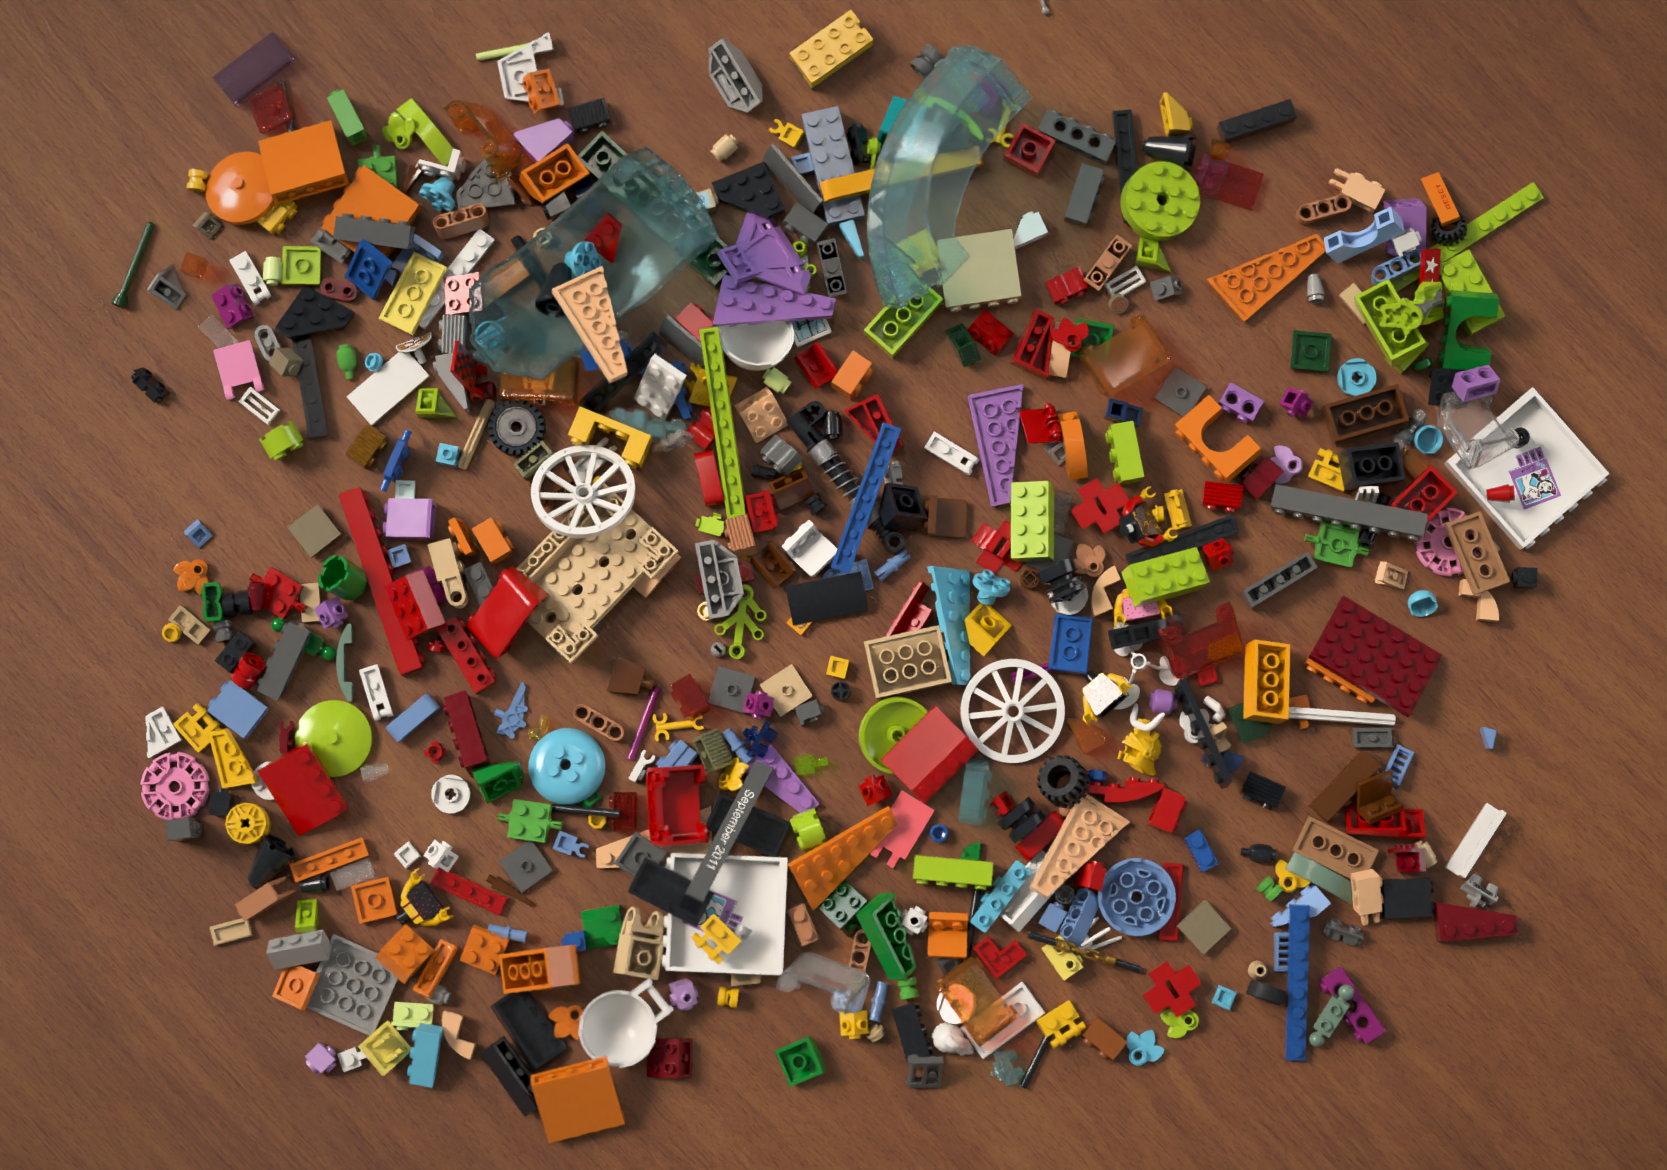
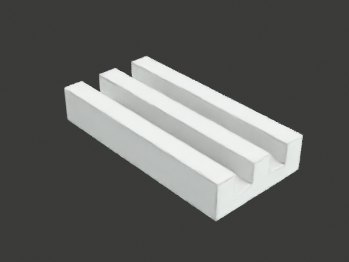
[1104,265,1147,297]
[238,387,281,425]
[1355,486,1379,504]

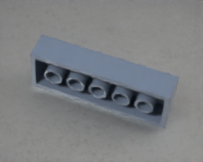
[801,106,865,228]

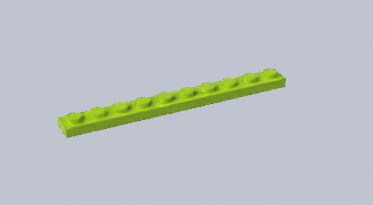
[1381,182,1544,292]
[699,326,747,519]

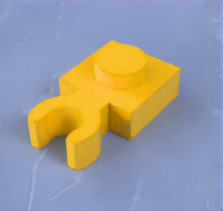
[769,119,805,149]

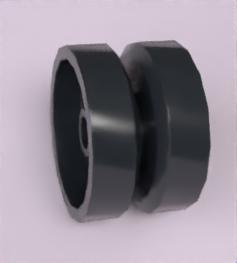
[997,796,1047,844]

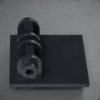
[1428,368,1467,407]

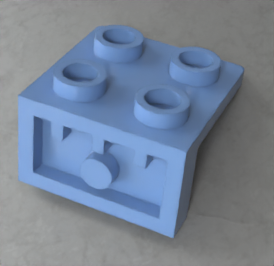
[392,233,444,273]

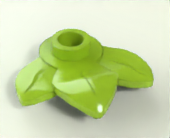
[382,112,415,149]
[867,137,881,170]
[1160,1009,1199,1038]

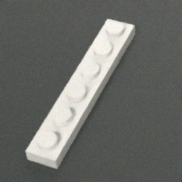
[419,229,495,330]

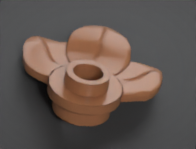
[1074,544,1106,577]

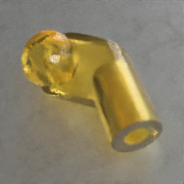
[527,715,550,740]

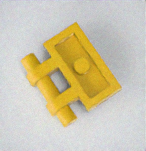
[1307,448,1344,492]
[173,703,221,753]
[691,913,741,965]
[1036,1000,1086,1049]

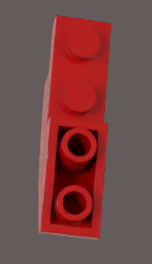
[1085,777,1164,803]

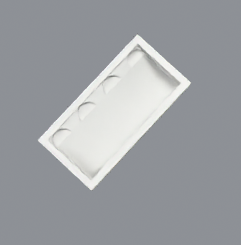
[999,850,1058,932]

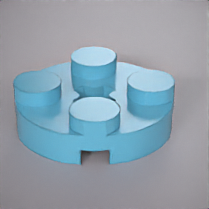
[1337,358,1376,397]

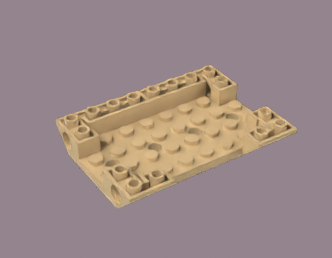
[516,483,679,664]

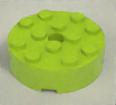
[1121,161,1200,241]

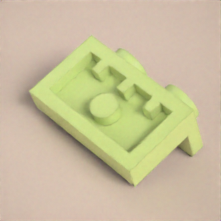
[391,1002,434,1030]

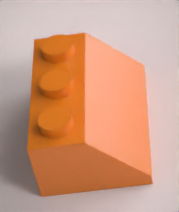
[519,143,590,203]

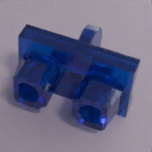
[743,721,777,758]

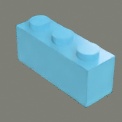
[407,1023,443,1088]

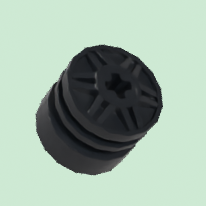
[1037,557,1086,604]

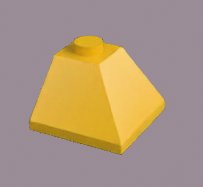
[1160,92,1193,136]
[965,603,1012,656]

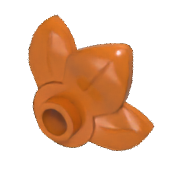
[173,559,209,595]
[548,1005,584,1040]

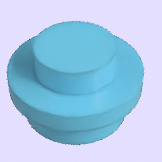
[365,353,383,372]

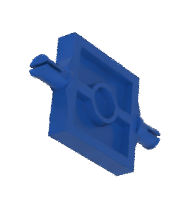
[379,429,412,492]

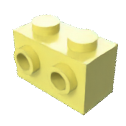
[1041,935,1084,980]

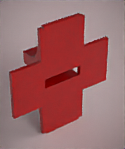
[1071,478,1129,534]
[971,520,1023,575]
[1143,961,1201,1018]

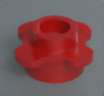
[427,639,447,653]
[424,741,447,764]

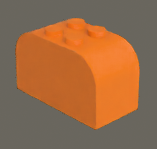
[499,944,580,994]

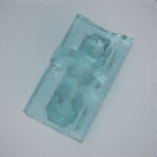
[990,1050,1024,1086]

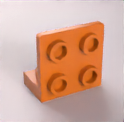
[928,912,968,959]

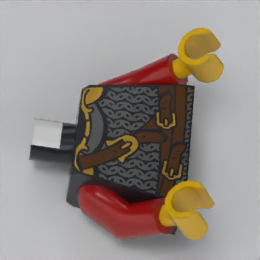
[1119,486,1178,548]

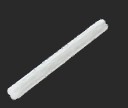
[1289,707,1396,726]

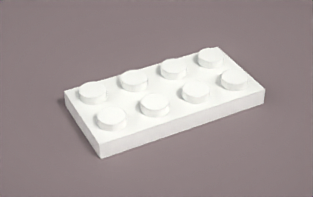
[633,354,687,420]

